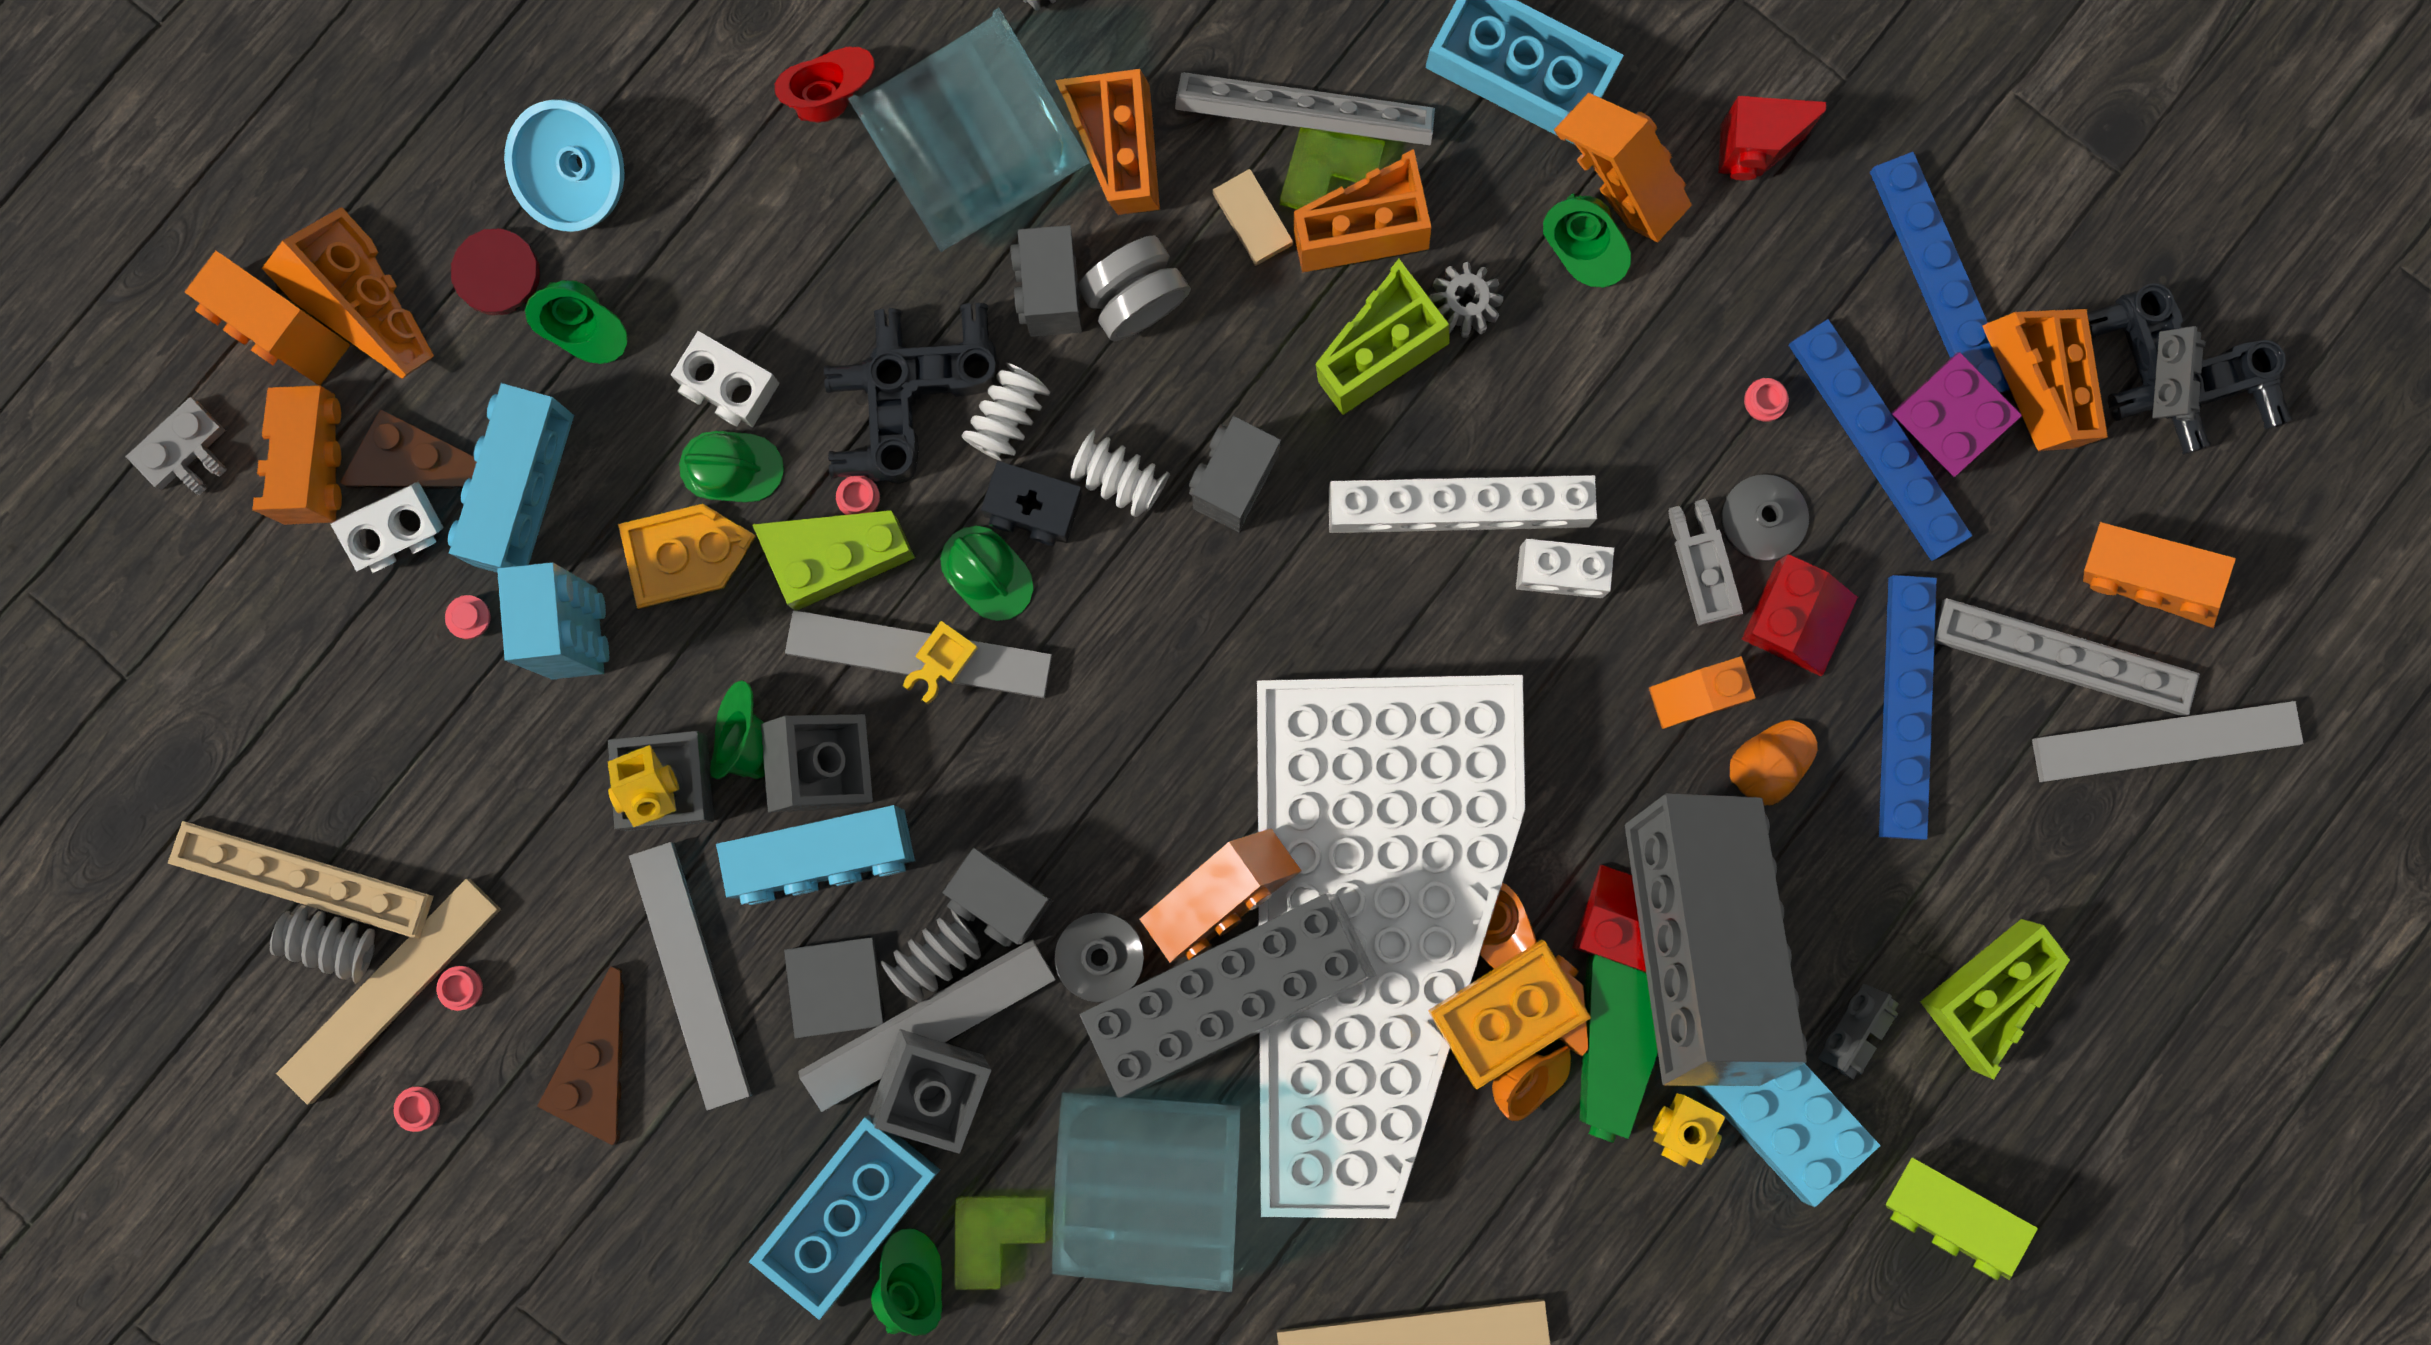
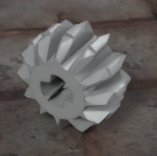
[1429,262,1503,338]

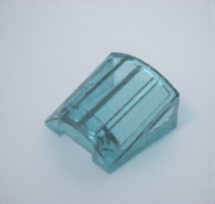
[848,8,1090,252]
[1052,1093,1241,1292]

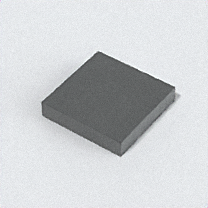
[784,937,885,1038]

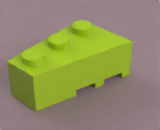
[1316,259,1449,415]
[753,510,915,611]
[1920,919,2070,1080]
[1886,1158,2038,1281]

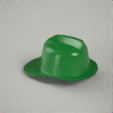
[1543,193,1631,288]
[525,280,628,364]
[679,431,784,503]
[940,526,1033,621]
[710,680,765,779]
[871,1229,942,1336]

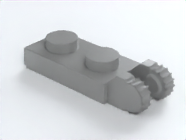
[1669,499,1743,626]

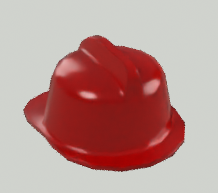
[775,47,875,123]

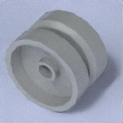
[1077,235,1191,342]

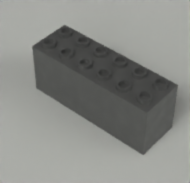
[1625,793,1807,1086]
[1079,893,1377,1098]

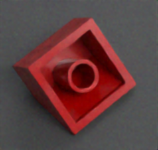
[1718,96,1826,181]
[1741,554,1858,676]
[1572,865,1646,973]

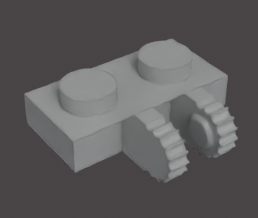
[125,397,227,495]

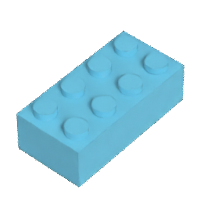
[1425,0,1624,145]
[448,383,574,573]
[497,562,609,679]
[716,805,915,905]
[1697,1064,1880,1207]
[749,1115,940,1320]

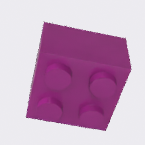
[1891,352,2022,477]

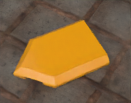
[618,504,756,609]

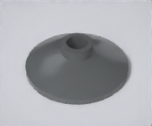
[1722,474,1809,561]
[1055,913,1144,1002]

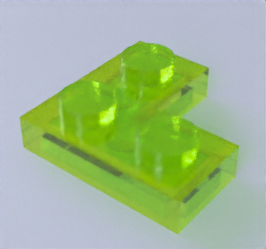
[1280,127,1385,209]
[955,1196,1046,1289]

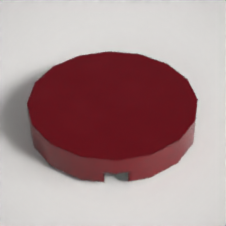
[451,228,540,316]

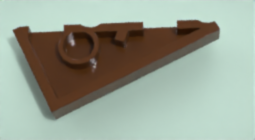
[340,409,477,489]
[537,966,624,1146]

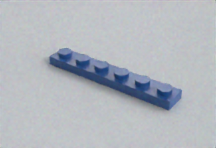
[1870,152,2010,394]
[1788,319,1972,561]
[1879,575,1937,840]

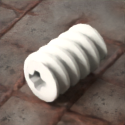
[962,363,1050,461]
[1071,429,1170,517]

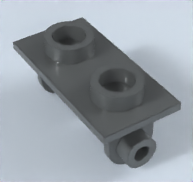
[2153,326,2206,421]
[1818,984,1899,1080]

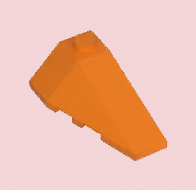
[262,207,434,379]

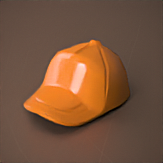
[1730,720,1818,806]
[1480,883,1537,969]
[1492,1045,1571,1121]

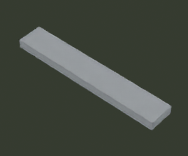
[1175,72,1435,145]
[1934,598,2200,716]
[785,610,1052,699]
[2032,701,2304,782]
[629,842,752,1110]
[798,939,1055,1112]

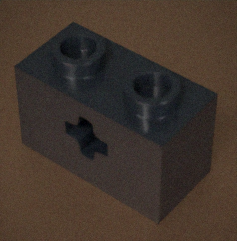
[981,460,1083,546]

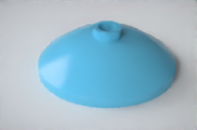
[504,99,624,232]

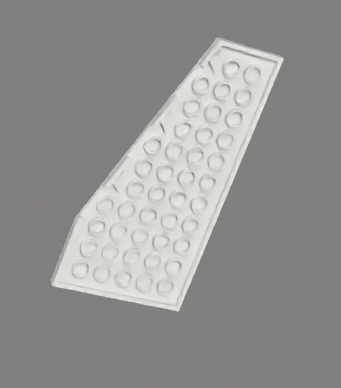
[1257,675,1526,1218]

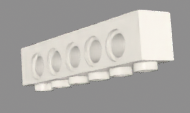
[1328,475,1597,533]

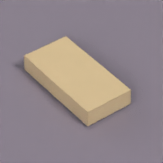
[1213,169,1293,266]

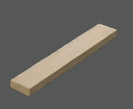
[168,821,434,939]
[276,879,501,1105]
[1277,1299,1550,1345]

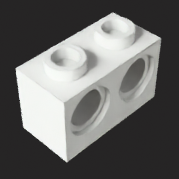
[671,331,780,427]
[331,481,444,573]
[1516,539,1614,598]

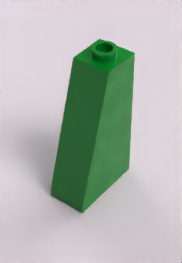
[1580,955,1658,1143]

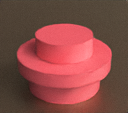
[1744,378,1789,422]
[836,476,880,515]
[445,595,491,639]
[437,966,483,1011]
[394,1086,440,1132]

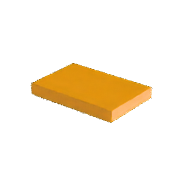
[1428,939,1591,1089]

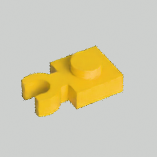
[903,621,978,704]

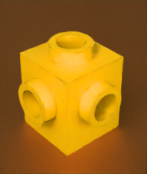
[608,745,679,827]
[1653,1093,1726,1167]

